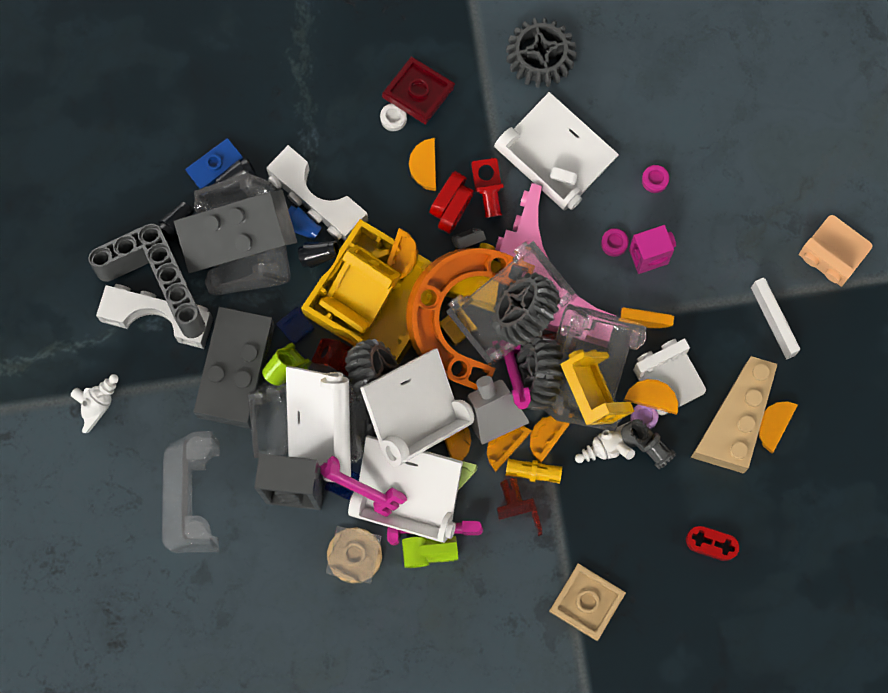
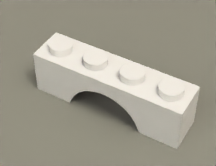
[266,145,368,241]
[96,284,213,349]

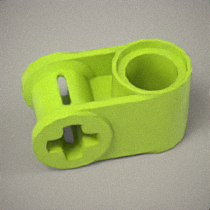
[262,343,312,386]

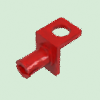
[471,158,504,218]

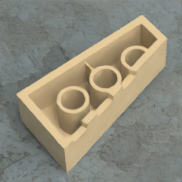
[691,356,777,474]

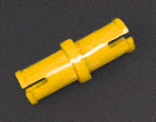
[505,458,562,484]

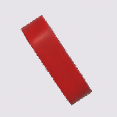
[429,171,467,220]
[438,184,474,234]
[686,526,739,561]

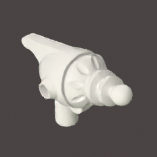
[71,374,118,433]
[575,421,635,463]

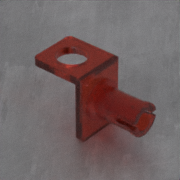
[312,338,352,377]
[497,478,542,536]

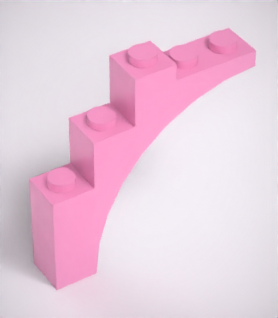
[495,183,616,347]

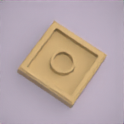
[549,563,626,641]

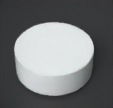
[380,103,407,131]
[550,167,578,185]

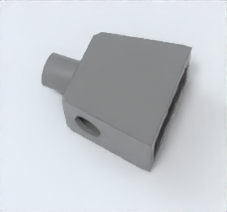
[467,376,529,445]

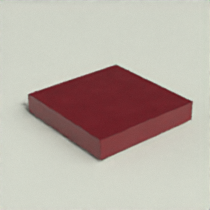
[382,56,455,125]

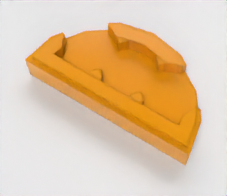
[409,138,436,191]
[387,228,418,280]
[620,307,674,328]
[623,379,678,415]
[758,401,798,453]
[530,415,573,464]
[487,426,532,472]
[444,427,471,461]

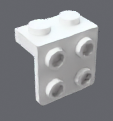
[633,338,706,416]

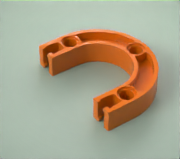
[406,248,535,390]

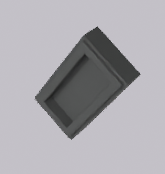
[451,228,486,249]

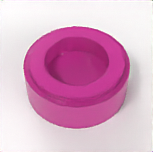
[642,165,669,193]
[601,228,629,257]

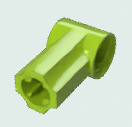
[402,536,458,568]

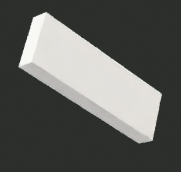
[751,277,800,360]

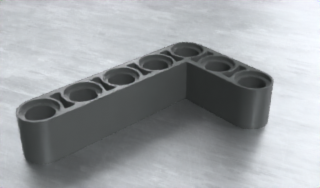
[88,224,206,338]

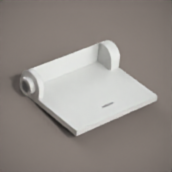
[494,92,619,211]
[360,349,474,467]
[286,366,351,482]
[348,435,463,543]

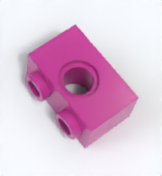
[629,225,676,274]

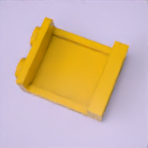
[319,245,402,333]
[560,349,635,425]

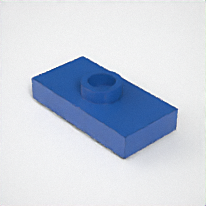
[185,138,244,192]

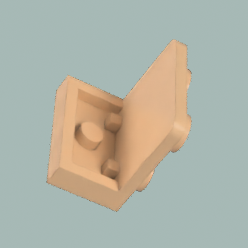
[798,215,872,287]

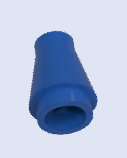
[288,205,322,241]

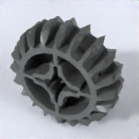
[506,17,577,88]
[491,272,561,346]
[516,336,564,411]
[345,339,405,406]

